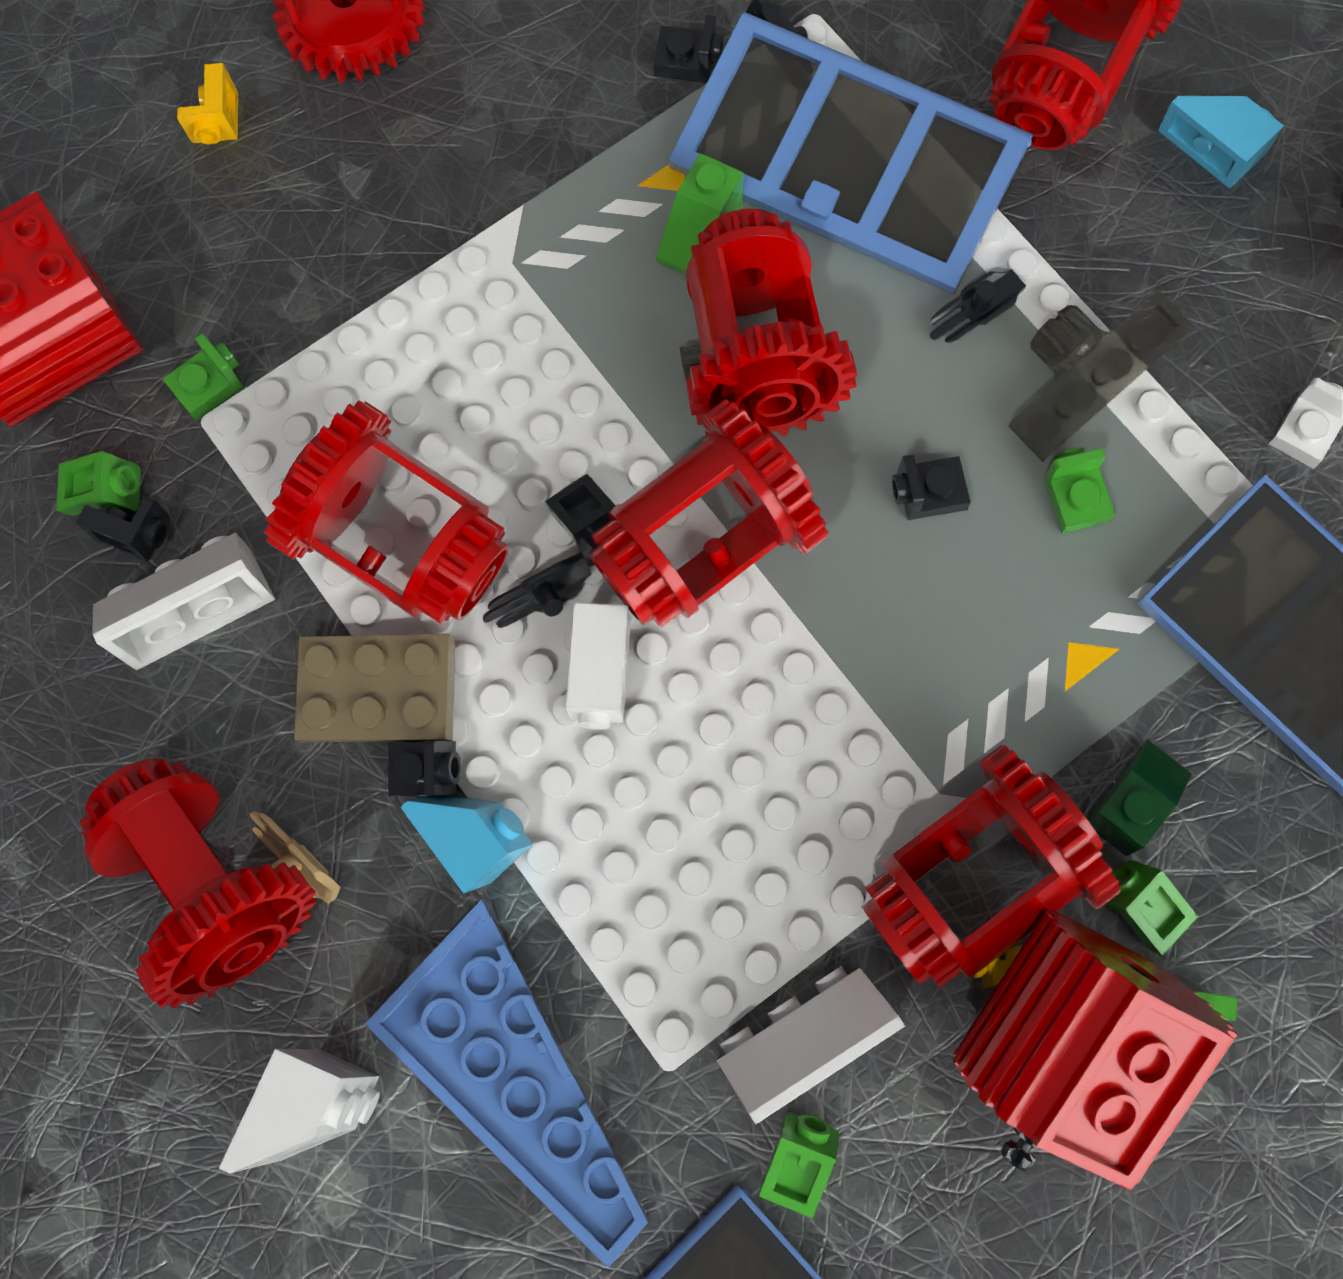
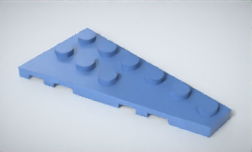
[365,899,649,1268]

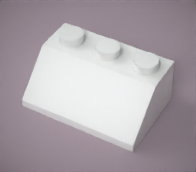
[92,532,276,670]
[716,966,905,1124]
[219,1049,380,1173]

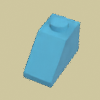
[1158,96,1284,189]
[400,795,533,894]

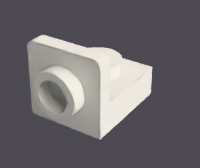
[1269,377,1343,469]

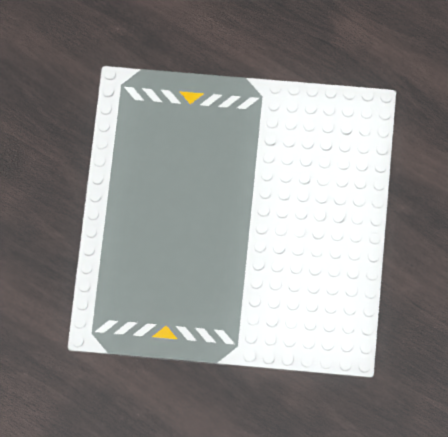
[201,14,1321,1071]

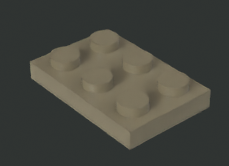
[294,634,456,743]

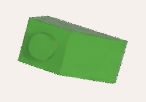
[656,153,744,274]

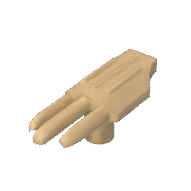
[249,811,341,904]

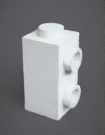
[566,603,631,729]

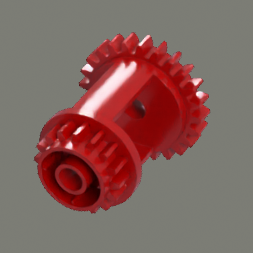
[272,0,425,83]
[989,0,1182,150]
[685,209,857,436]
[588,399,828,628]
[264,400,510,624]
[861,745,1122,988]
[79,758,316,1009]

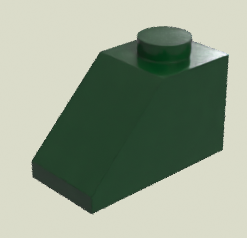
[1086,740,1192,856]

